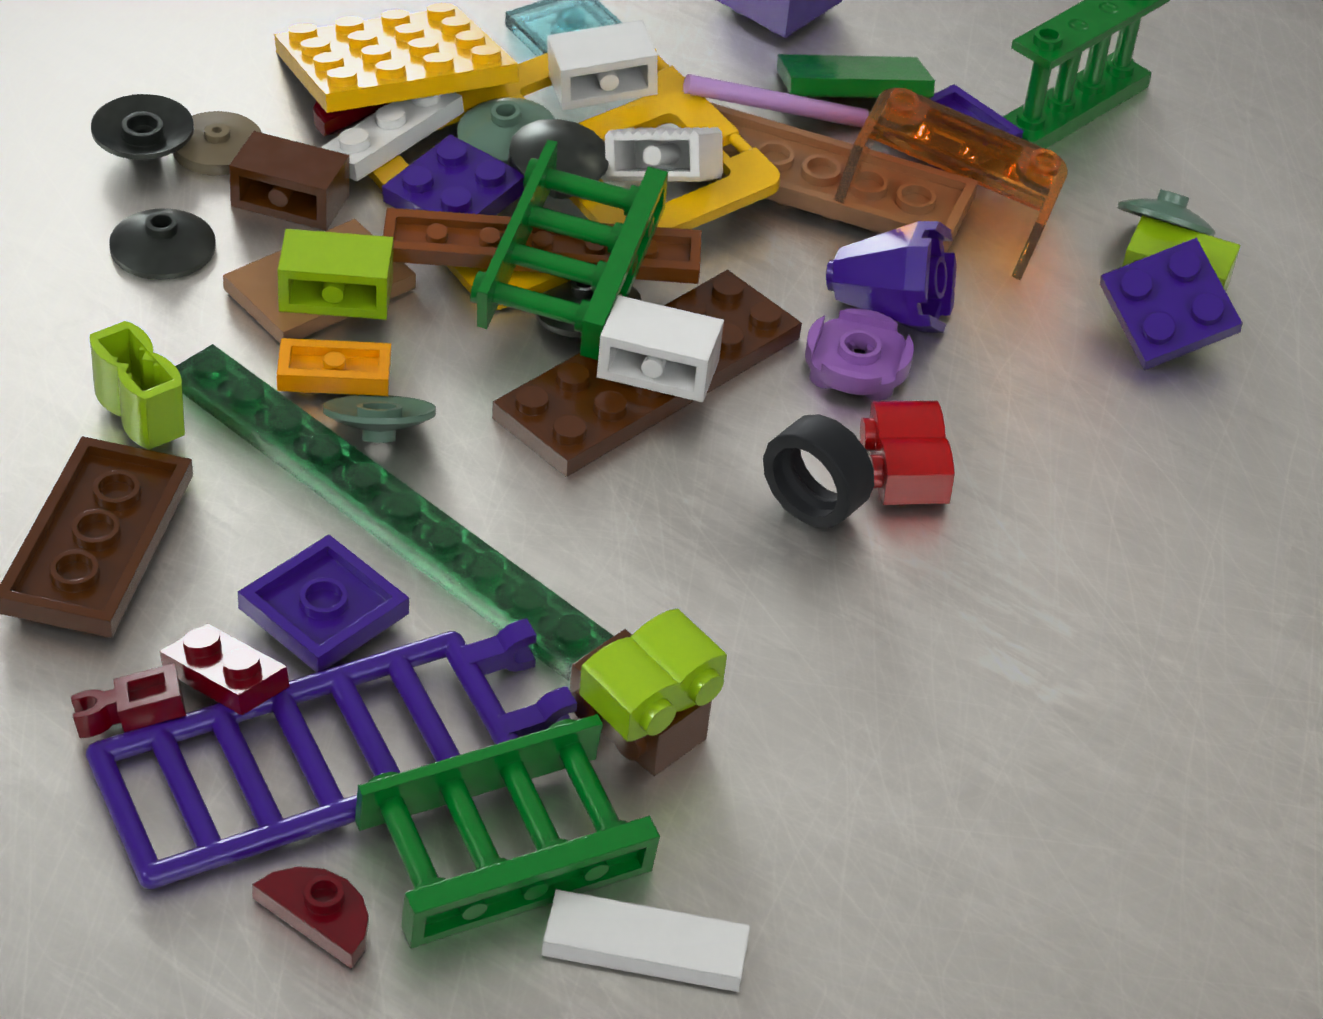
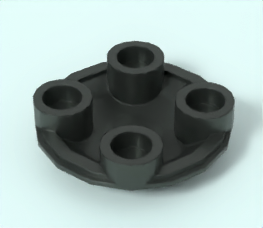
[507,119,609,200]

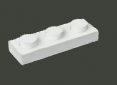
[320,93,464,182]

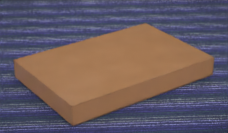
[223,219,416,343]

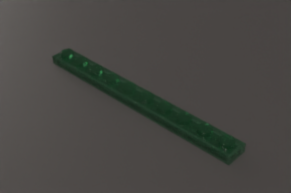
[175,344,613,682]

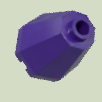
[826,221,957,333]

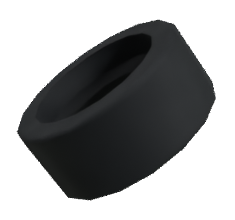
[763,414,874,528]

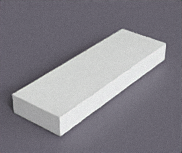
[542,889,751,992]

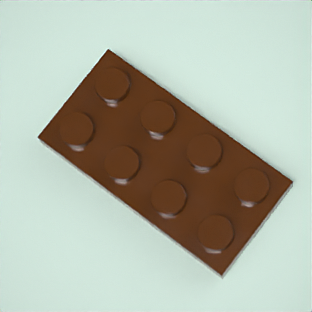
[0,436,193,638]

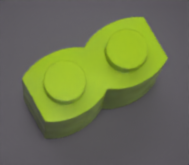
[90,321,185,450]
[579,609,727,742]

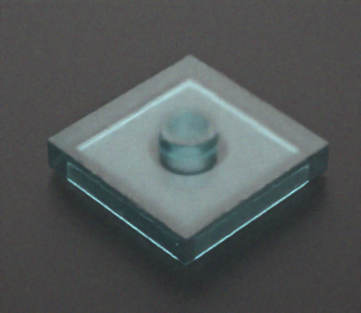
[505,0,622,56]

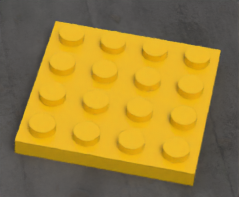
[274,3,519,113]

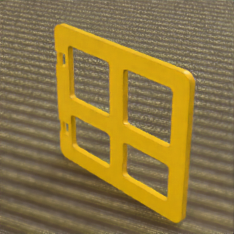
[368,49,780,310]

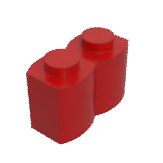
[860,401,955,505]

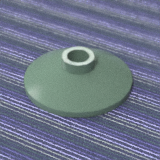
[457,97,555,164]
[1117,189,1216,237]
[323,395,436,443]

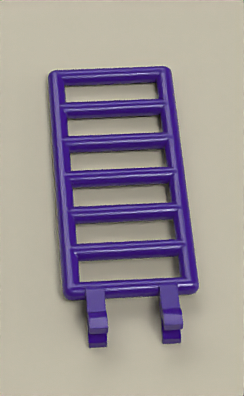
[86,618,577,889]

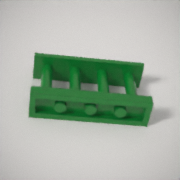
[1003,0,1170,158]
[470,139,668,360]
[355,714,660,949]

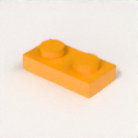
[277,338,391,396]

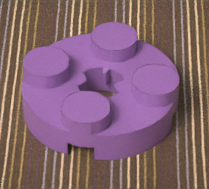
[805,308,914,401]

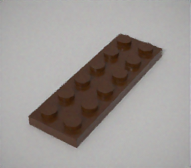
[492,269,802,477]

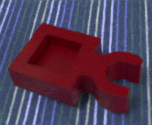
[71,663,186,738]

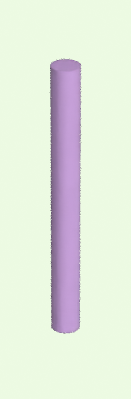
[683,74,869,128]

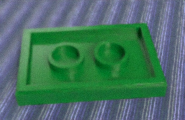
[777,54,935,99]

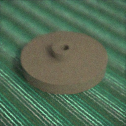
[173,111,262,176]

